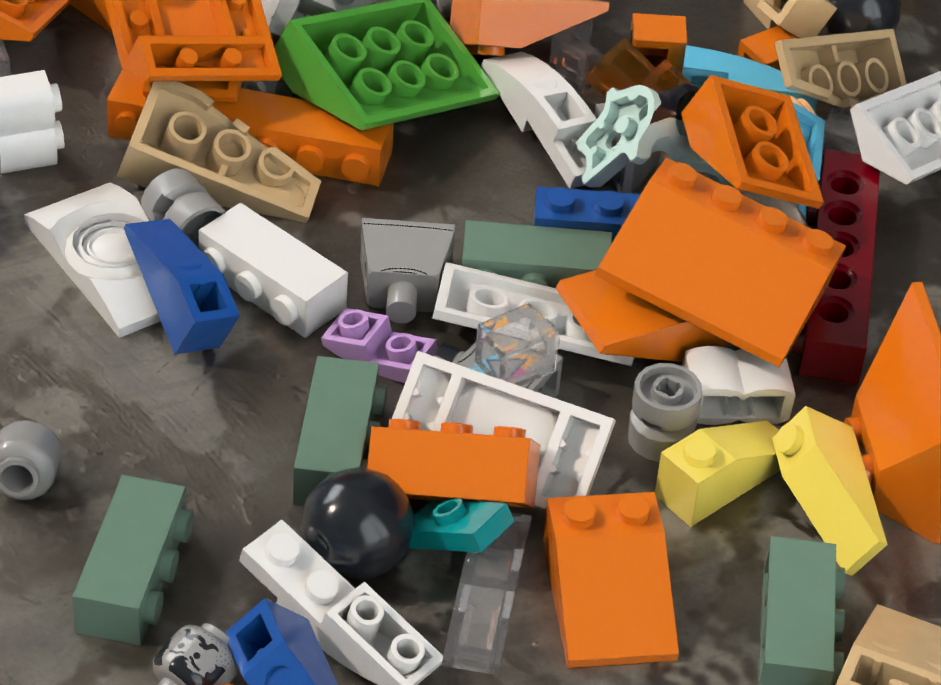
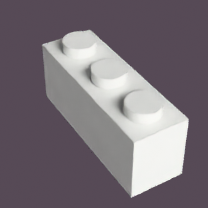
[198,203,348,338]

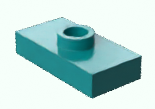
[409,498,515,553]

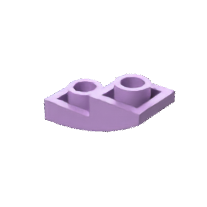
[321,308,438,383]

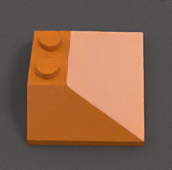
[104,0,282,81]
[844,282,941,544]

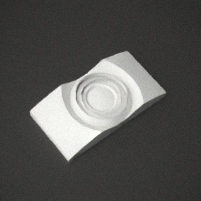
[24,182,161,338]
[392,351,616,511]

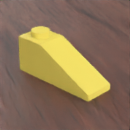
[772,406,888,576]
[655,420,781,527]

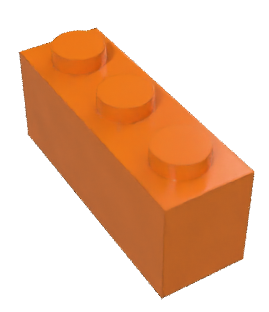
[367,419,540,509]

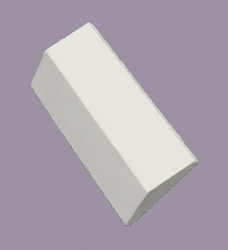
[850,71,941,185]
[432,262,634,366]

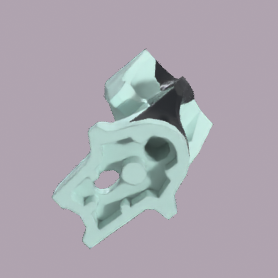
[576,83,735,188]

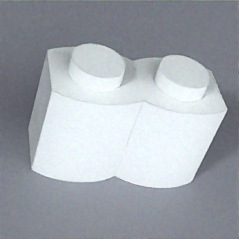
[0,70,65,174]
[682,346,795,425]

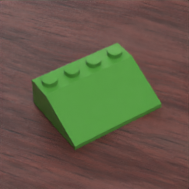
[274,0,500,131]

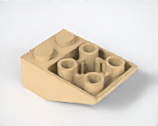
[836,604,941,685]

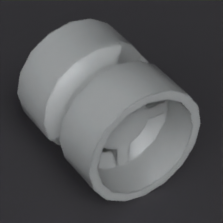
[141,169,226,248]
[627,363,703,462]

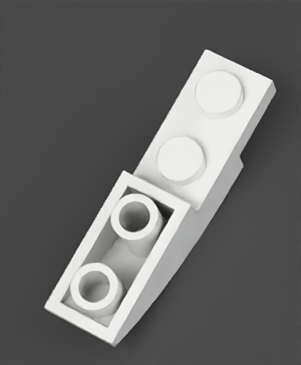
[481,52,596,189]
[239,520,445,685]

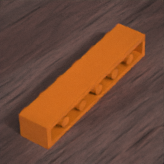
[107,69,394,187]

